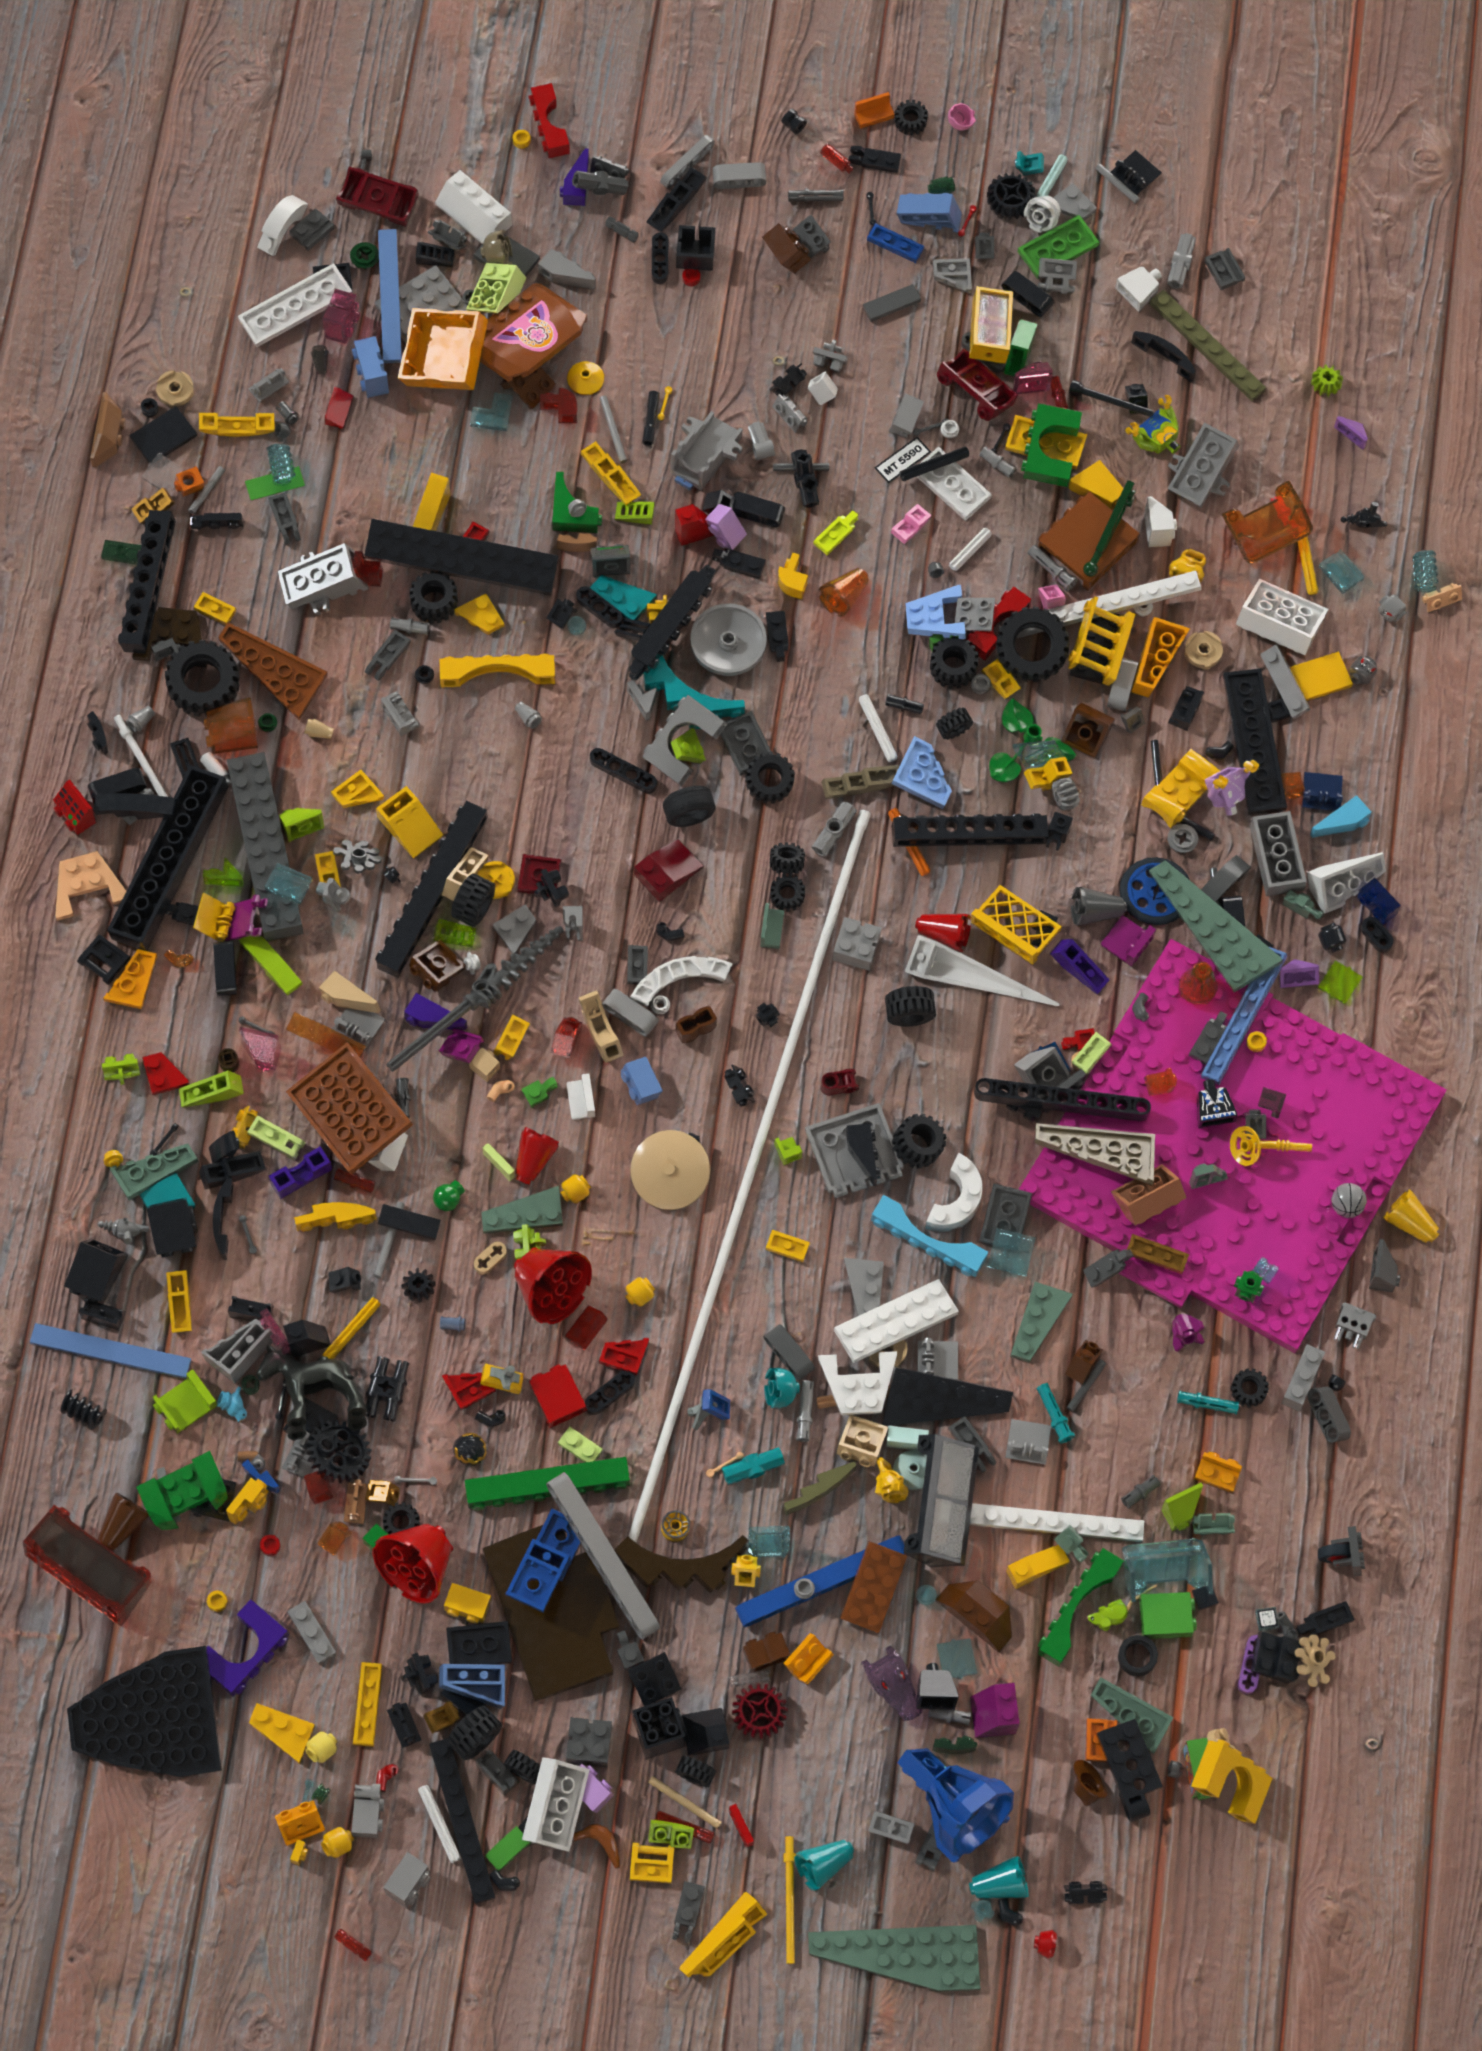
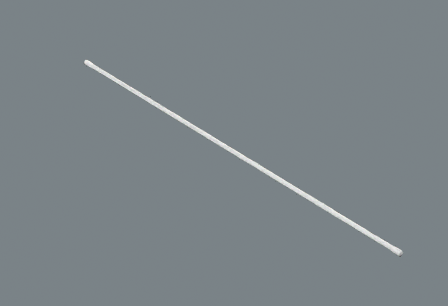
[625,810,871,1571]

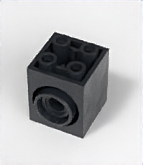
[146,1197,198,1258]
[632,1697,687,1760]

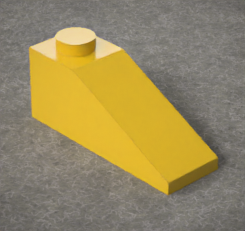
[1006,1545,1070,1589]

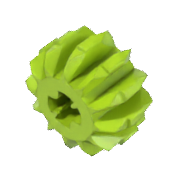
[1311,364,1343,397]

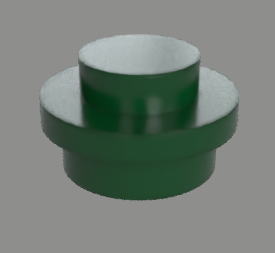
[258,713,278,732]

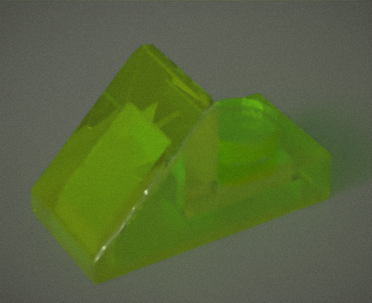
[203,857,244,887]

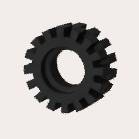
[894,99,928,135]
[936,708,973,740]
[769,842,805,876]
[770,874,805,912]
[1231,1368,1269,1408]
[383,1502,420,1534]
[503,1749,540,1784]
[675,1756,716,1788]

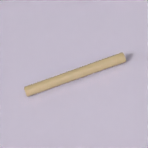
[648,1776,722,1829]

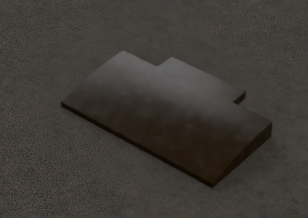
[482,1525,619,1702]

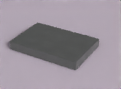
[474,234,540,277]
[720,711,771,776]
[979,1183,1032,1251]

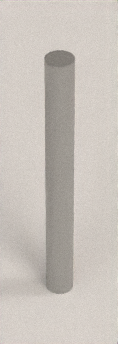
[599,396,627,463]
[374,1202,405,1278]

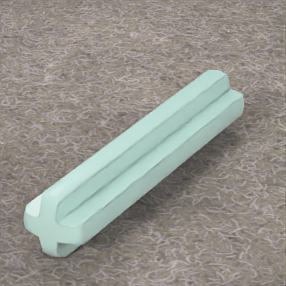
[1036,154,1068,197]

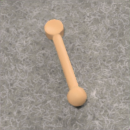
[706,1452,744,1478]

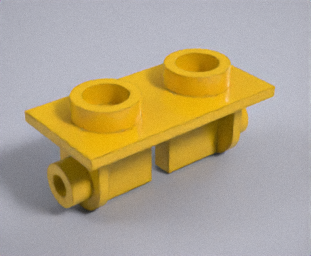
[231,1106,258,1149]

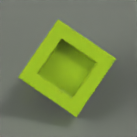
[774,1137,802,1165]

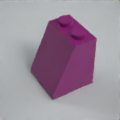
[970,1683,1020,1738]

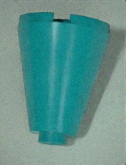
[794,1840,854,1891]
[969,1856,1029,1898]

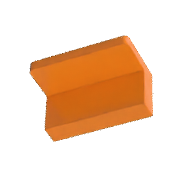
[854,92,895,129]

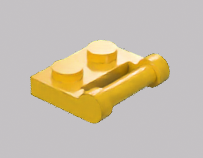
[630,1843,674,1884]

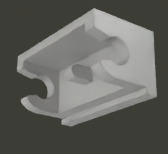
[889,393,924,438]
[381,692,419,736]
[563,906,583,941]
[868,1811,915,1844]

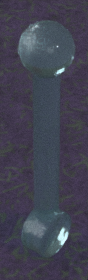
[302,1779,314,1803]

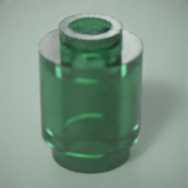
[927,176,956,194]

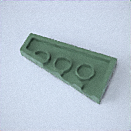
[109,1144,199,1201]
[481,1186,563,1234]
[1091,1677,1174,1754]

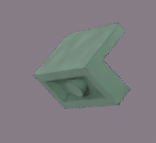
[760,903,785,949]

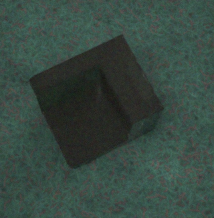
[1258,1087,1286,1118]

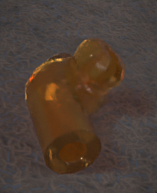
[164,949,194,968]

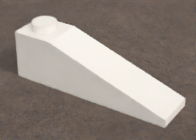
[1307,852,1386,913]

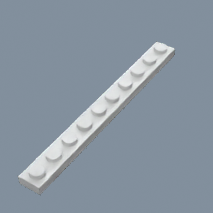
[1017,571,1201,638]
[939,1500,1144,1542]

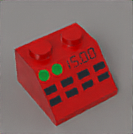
[53,779,96,836]

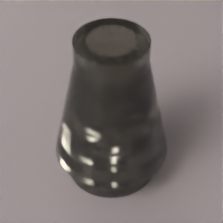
[310,345,329,374]

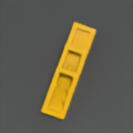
[580,441,641,505]

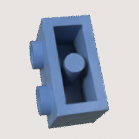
[621,1057,663,1105]

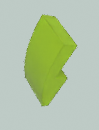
[648,1820,694,1849]

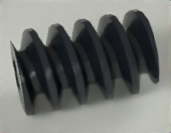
[60,1389,107,1430]

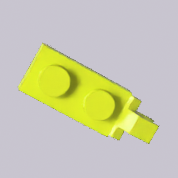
[813,510,858,556]

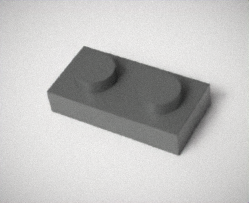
[627,945,648,985]

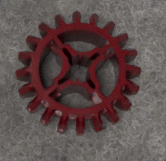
[732,1683,788,1740]

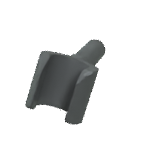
[360,150,372,170]

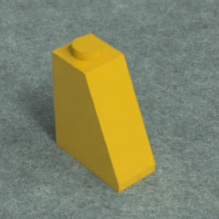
[1068,460,1124,510]

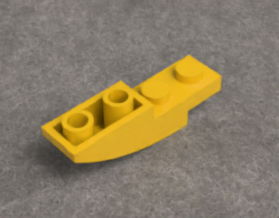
[294,1202,377,1232]

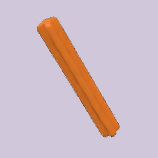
[888,808,930,876]

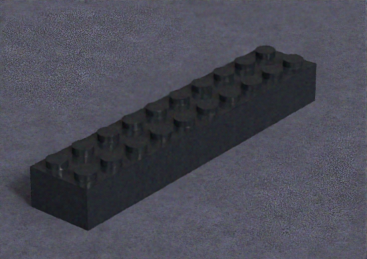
[364,519,559,596]
[107,765,229,951]

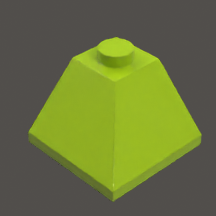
[279,808,325,842]
[1161,1482,1203,1531]

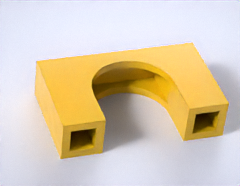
[1191,1740,1273,1824]

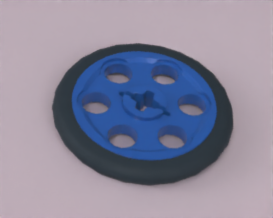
[1119,857,1190,925]

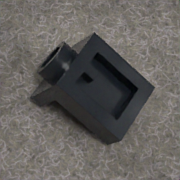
[546,598,578,628]

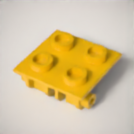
[193,892,235,942]

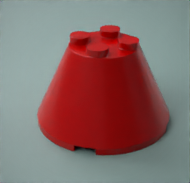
[514,1247,592,1325]
[372,1524,453,1604]

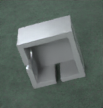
[832,917,882,971]
[383,1852,431,1908]

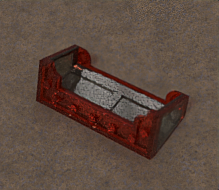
[23,1505,152,1626]

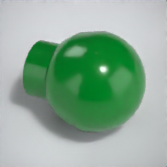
[433,1180,465,1211]

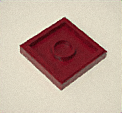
[517,854,562,896]

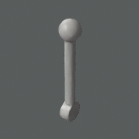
[394,1476,437,1486]

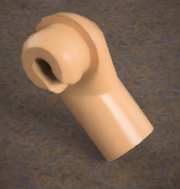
[486,1080,515,1102]

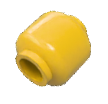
[560,1174,591,1204]
[625,1277,655,1307]
[321,1827,354,1858]

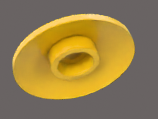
[567,361,604,395]

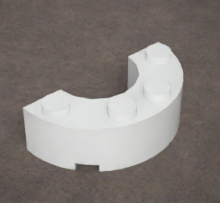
[925,1153,982,1232]

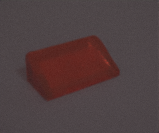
[565,1305,608,1350]

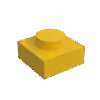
[290,1839,308,1866]

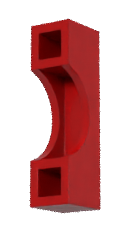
[528,83,570,158]
[967,586,1032,661]

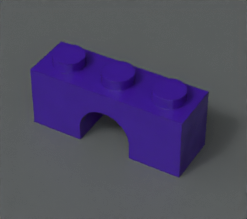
[269,1146,332,1200]

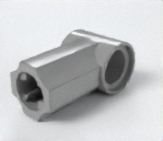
[748,421,775,460]

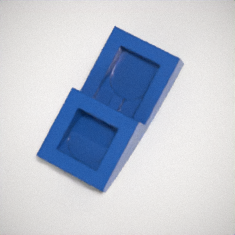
[242,1460,280,1493]

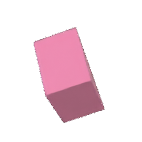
[1038,584,1066,609]

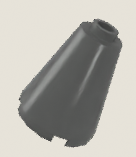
[1071,887,1127,926]

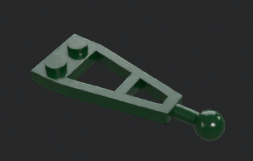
[1083,480,1136,577]

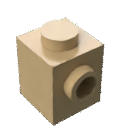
[469,1048,500,1082]

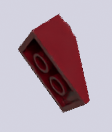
[634,839,704,902]

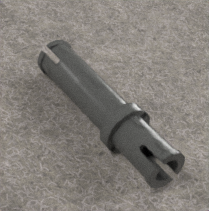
[788,188,844,203]

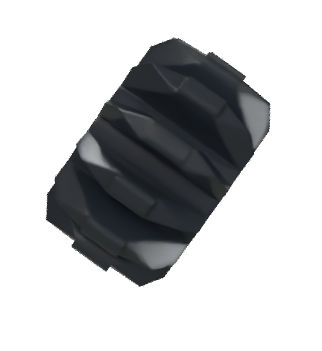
[401,1268,436,1303]

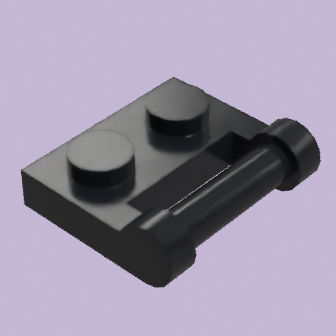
[77,934,130,985]

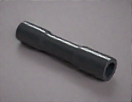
[642,391,660,446]

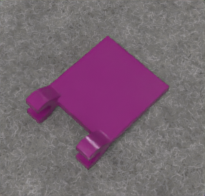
[223,895,268,941]

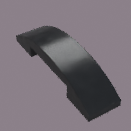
[1131,331,1196,383]
[212,1178,234,1260]

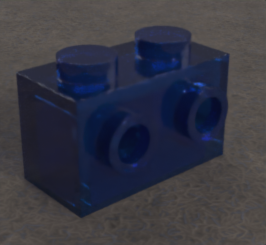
[1357,878,1401,925]

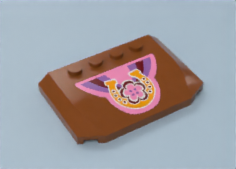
[480,283,587,382]

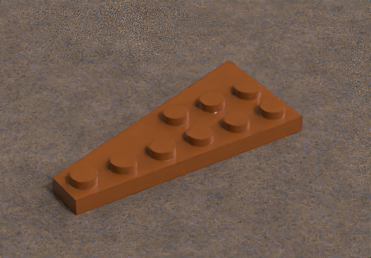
[218,622,328,720]

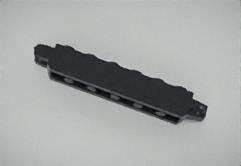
[629,565,716,681]

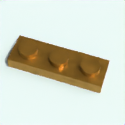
[1127,1234,1189,1274]

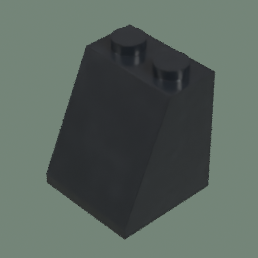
[64,1239,128,1303]

